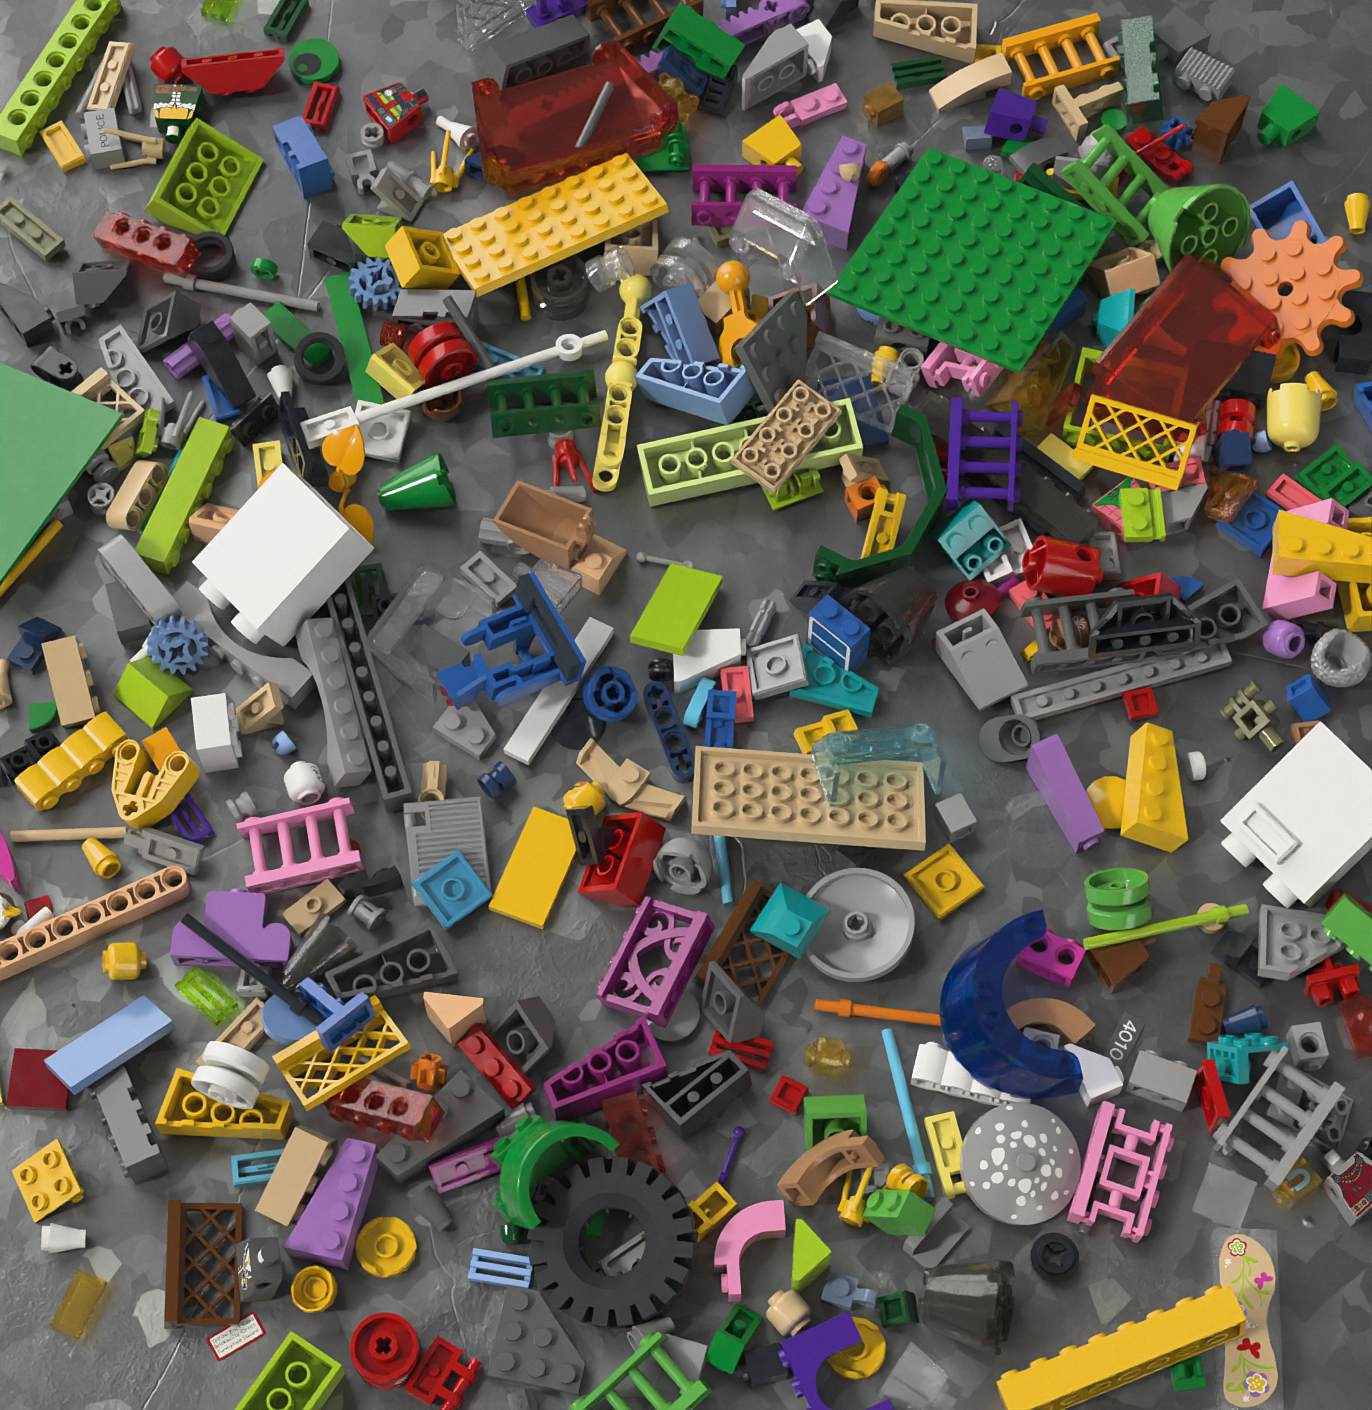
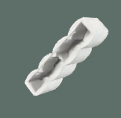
[910,1042,1037,1106]

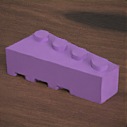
[799,135,866,250]

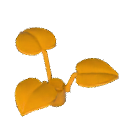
[258,424,374,547]

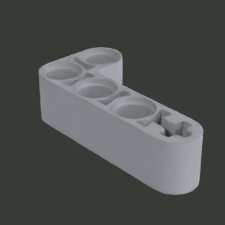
[97,534,182,627]

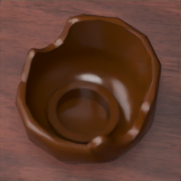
[421,384,462,422]

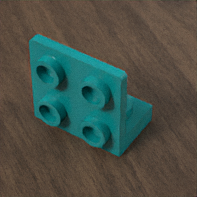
[1207,1033,1289,1084]

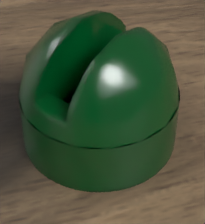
[499,1224,524,1245]

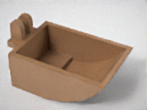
[493,480,596,569]

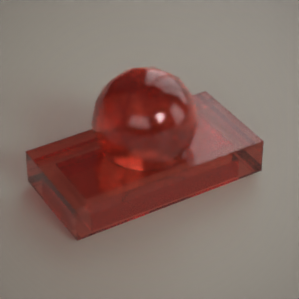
[1338,995,1372,1060]

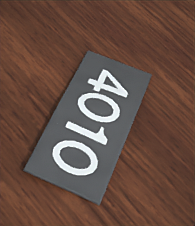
[1102,1012,1146,1069]

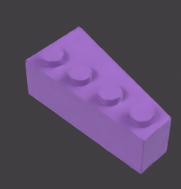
[283,1138,380,1270]

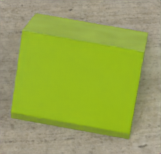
[113,656,193,730]
[791,1219,832,1294]

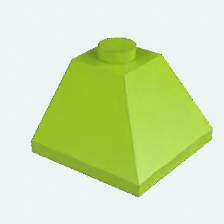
[342,214,402,262]

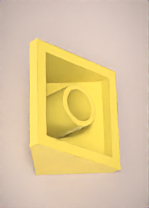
[365,343,426,399]

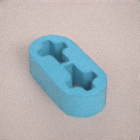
[683,677,717,729]

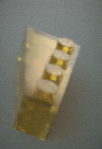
[985,331,1078,437]

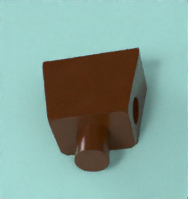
[1082,930,1157,994]

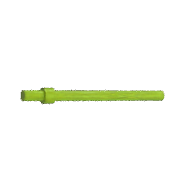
[1083,904,1249,950]

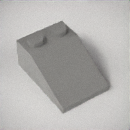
[742,24,809,111]

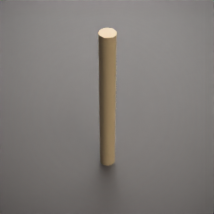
[10,827,128,842]

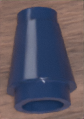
[1222,1005,1268,1035]

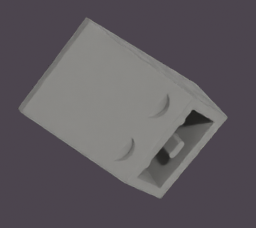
[936,608,1028,711]
[1250,1061,1353,1154]

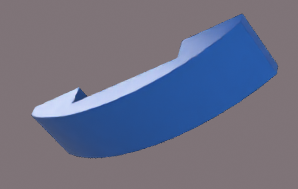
[704,689,737,749]

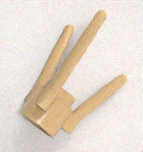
[103,127,165,170]

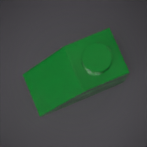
[705,1303,764,1374]

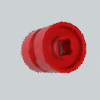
[1217,399,1256,444]

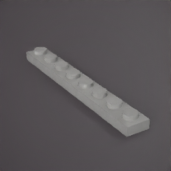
[1010,643,1232,720]

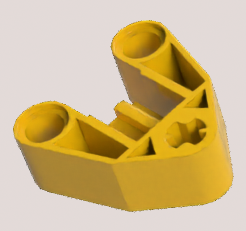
[111,740,200,830]

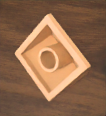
[189,503,239,544]
[423,992,487,1048]

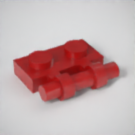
[403,1335,482,1410]

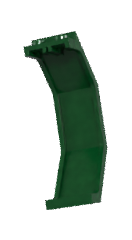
[812,403,947,590]

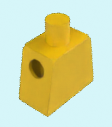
[742,115,804,176]

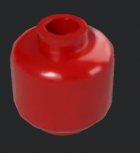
[150,46,187,85]

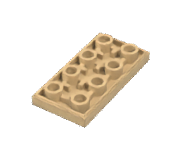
[731,379,842,495]

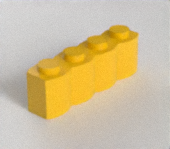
[14,711,129,812]

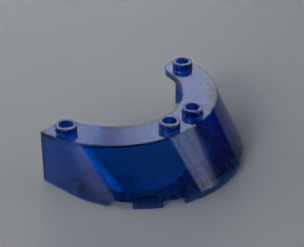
[939,909,1083,1099]

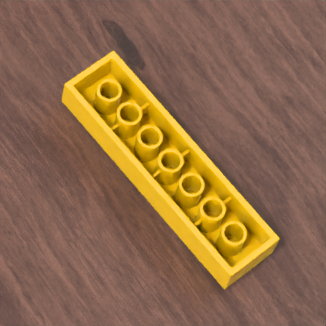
[997,1285,1247,1410]

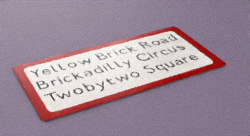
[206,1311,266,1361]

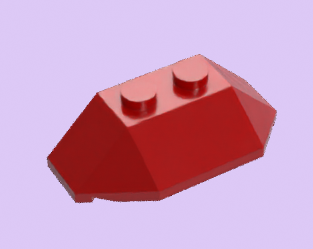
[181,47,285,96]

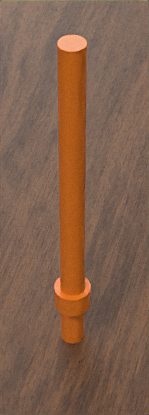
[814,999,992,1033]

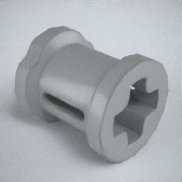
[347,894,387,932]

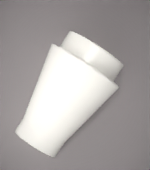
[41,1223,86,1254]

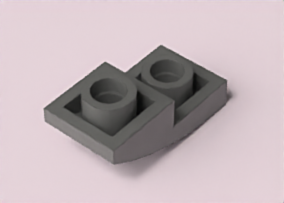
[1009,135,1069,174]

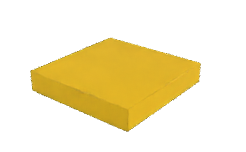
[903,843,985,922]

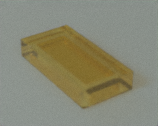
[50,1269,107,1339]

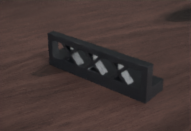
[278,391,329,487]

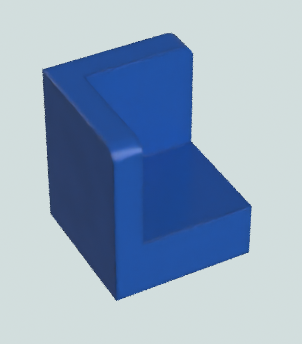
[1286,673,1331,722]

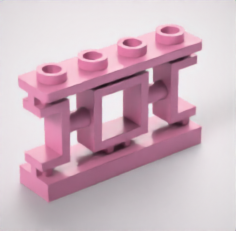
[921,342,1004,397]
[1067,1101,1175,1243]

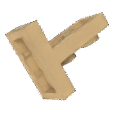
[1052,81,1124,141]

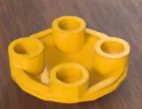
[1086,776,1126,829]

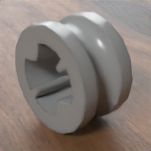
[360,123,385,149]

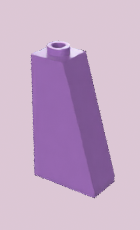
[1026,734,1104,853]

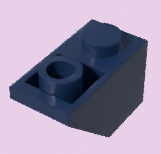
[1213,429,1252,474]

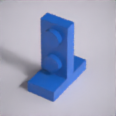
[299,977,376,1053]

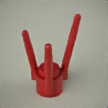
[551,439,598,493]

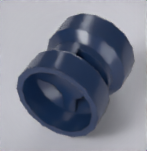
[477,761,517,801]

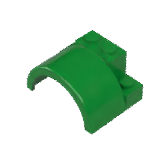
[489,1114,620,1230]

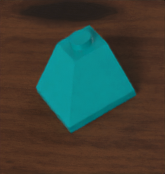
[1091,288,1135,357]
[750,882,831,959]

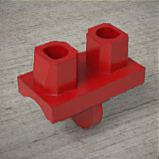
[1303,957,1360,1007]

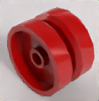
[408,321,477,386]
[349,1312,422,1390]

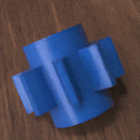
[1159,116,1193,150]

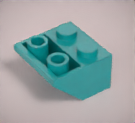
[928,498,1012,581]

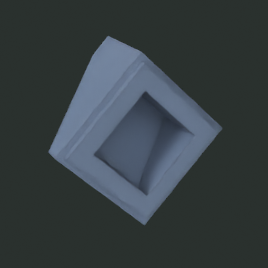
[962,126,992,150]

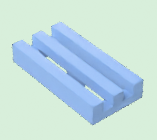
[468,1248,533,1289]

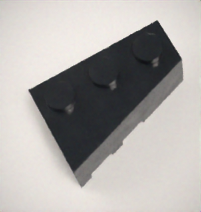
[642,1050,752,1141]

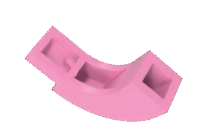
[714,1200,786,1302]

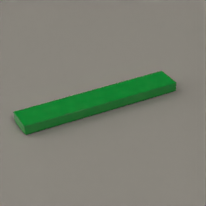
[324,272,384,405]

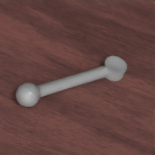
[636,551,693,568]

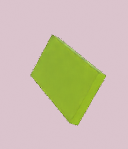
[630,563,723,656]

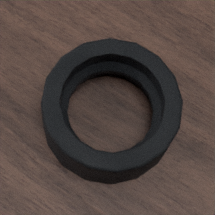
[184,231,236,282]
[294,332,345,385]

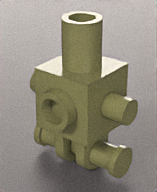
[1220,680,1285,752]

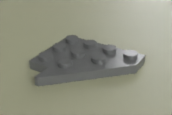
[734,291,808,414]

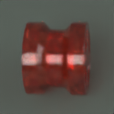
[380,320,408,350]

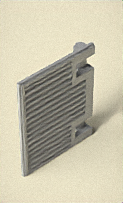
[403,796,492,907]

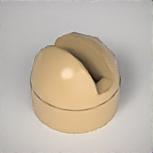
[839,163,861,182]

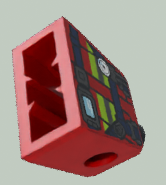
[363,82,429,145]

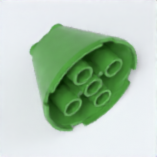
[1148,184,1251,286]

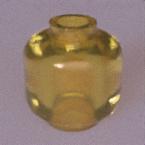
[804,1037,850,1077]

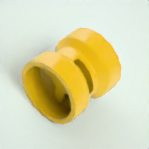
[886,1163,929,1199]

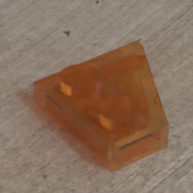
[1204,465,1258,524]

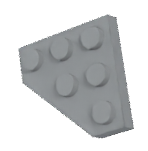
[1258,904,1347,981]

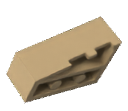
[42,635,101,729]
[255,1124,336,1227]

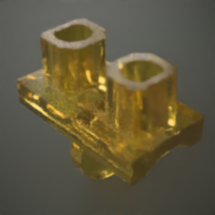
[651,72,700,122]

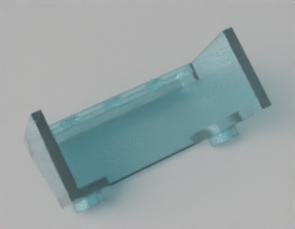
[811,723,946,807]

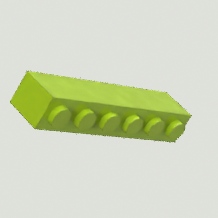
[135,417,234,575]

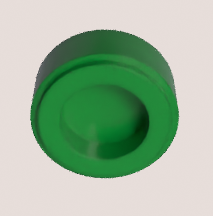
[1100,109,1127,134]
[250,258,278,279]

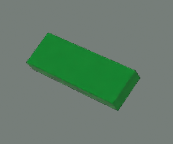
[263,301,333,370]

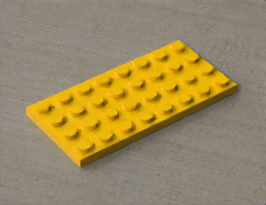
[443,153,669,297]

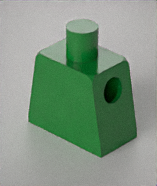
[1257,84,1320,146]

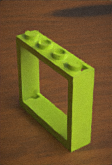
[1061,347,1188,464]

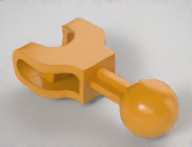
[716,261,761,366]

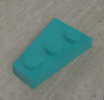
[790,643,879,717]

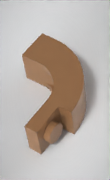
[988,998,1096,1057]
[777,1129,885,1207]

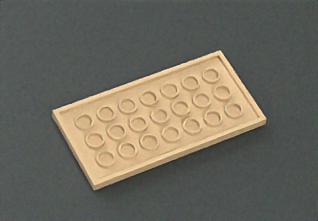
[691,746,926,851]

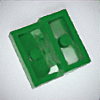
[1295,444,1372,507]

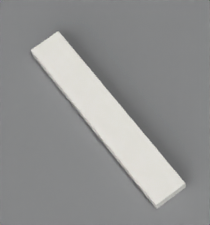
[503,617,615,765]

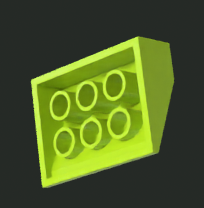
[144,118,264,236]

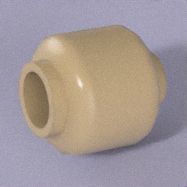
[766,1290,812,1336]

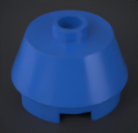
[583,666,638,722]

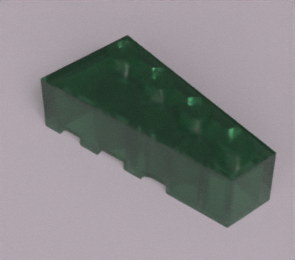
[1117,15,1164,125]

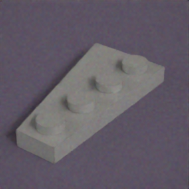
[98,324,177,435]

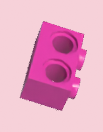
[1015,925,1086,989]

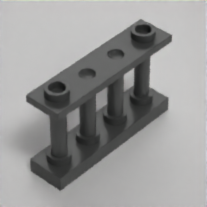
[1019,588,1147,675]

